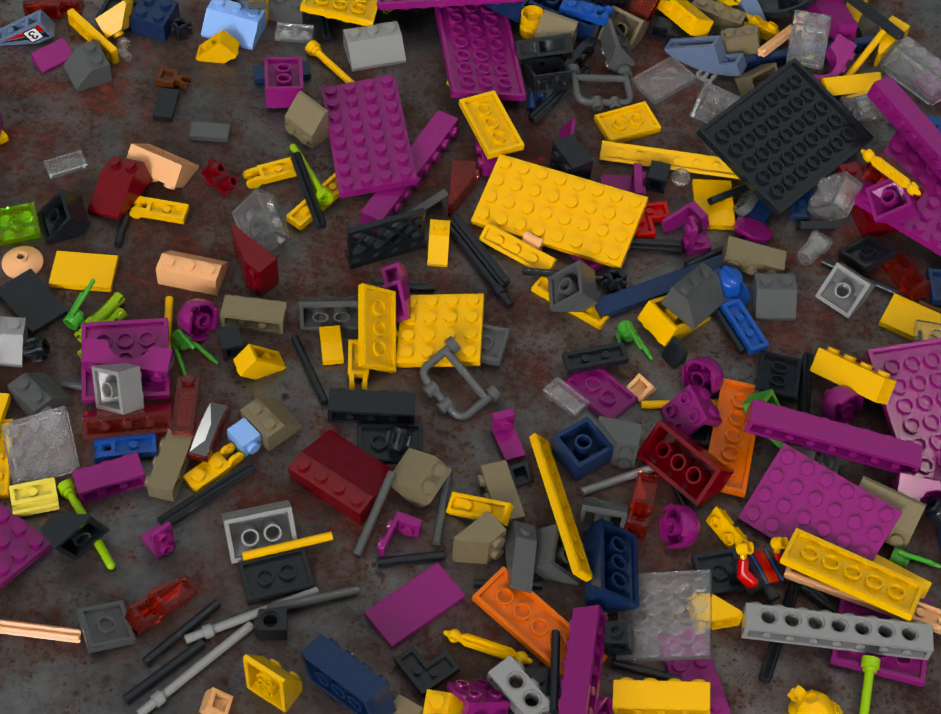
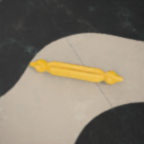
[861,149,921,196]
[443,629,533,665]

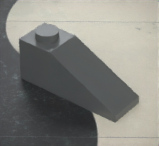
[504,521,537,593]

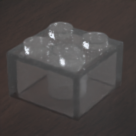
[807,171,863,221]

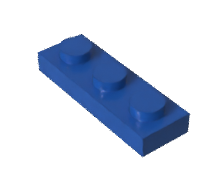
[720,298,769,355]

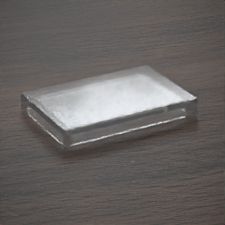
[631,56,697,105]

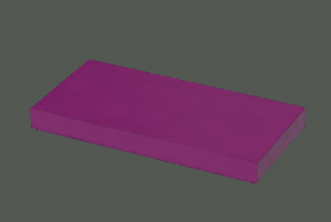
[364,562,466,649]

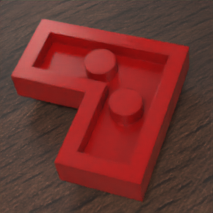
[635,201,670,239]

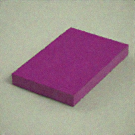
[563,368,638,419]

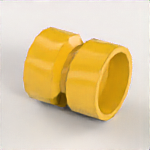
[519,5,544,40]

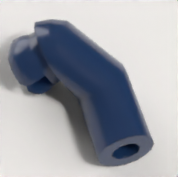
[527,91,547,112]

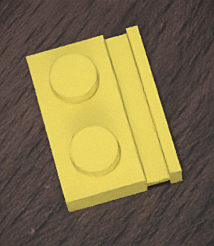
[9,477,60,517]

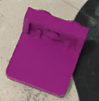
[600,163,646,196]
[661,384,723,436]
[446,679,510,714]

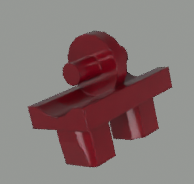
[201,158,239,197]

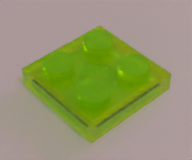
[0,202,41,246]

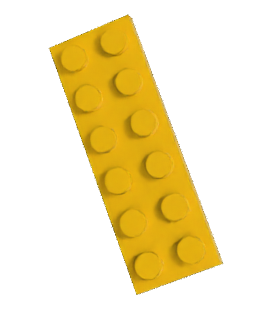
[779,528,925,622]

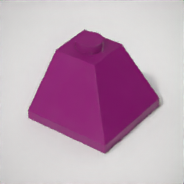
[865,173,920,223]

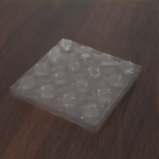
[616,569,712,662]

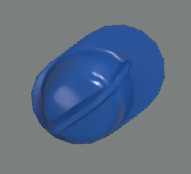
[714,265,750,307]

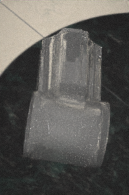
[796,229,833,266]

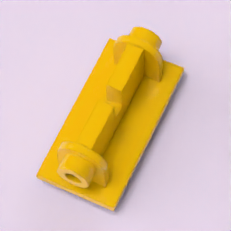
[742,13,780,41]
[705,506,748,548]

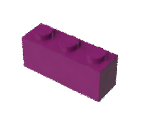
[72,452,146,505]

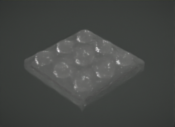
[1,406,80,485]

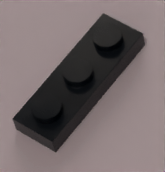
[562,342,629,375]

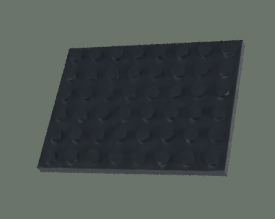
[696,58,874,217]

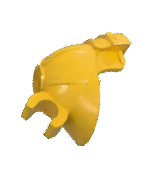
[787,685,844,714]

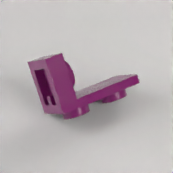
[661,201,710,234]
[681,215,712,256]
[490,408,525,462]
[377,511,423,557]
[141,521,176,559]

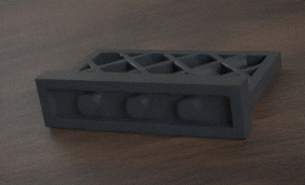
[344,207,427,269]

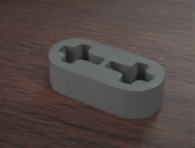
[733,189,759,217]

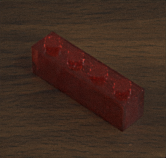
[81,403,174,440]

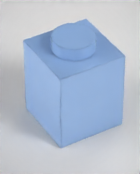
[227,418,262,458]

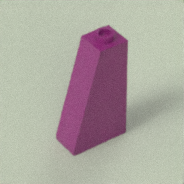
[803,0,857,42]

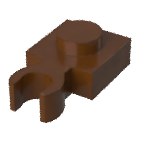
[155,67,191,89]

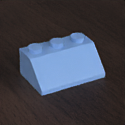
[201,0,266,51]

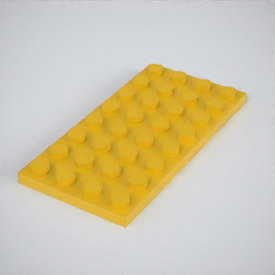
[471,154,648,269]

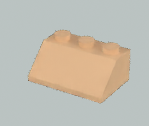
[126,143,199,190]
[156,250,229,296]

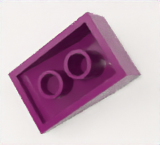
[264,57,304,109]

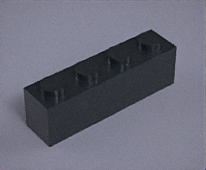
[328,388,416,424]

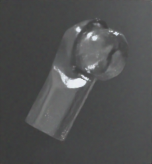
[116,37,133,62]

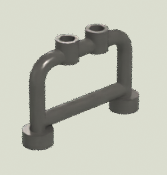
[567,64,634,112]
[420,336,502,420]

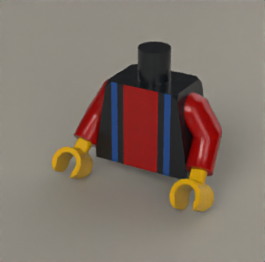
[729,537,789,603]

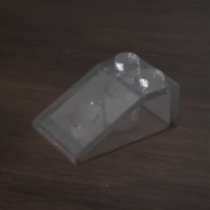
[786,10,831,70]

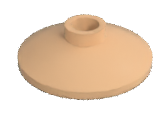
[2,246,44,279]

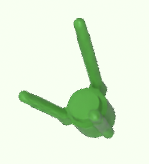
[63,279,96,330]
[615,320,653,360]
[171,329,218,376]
[889,547,941,569]

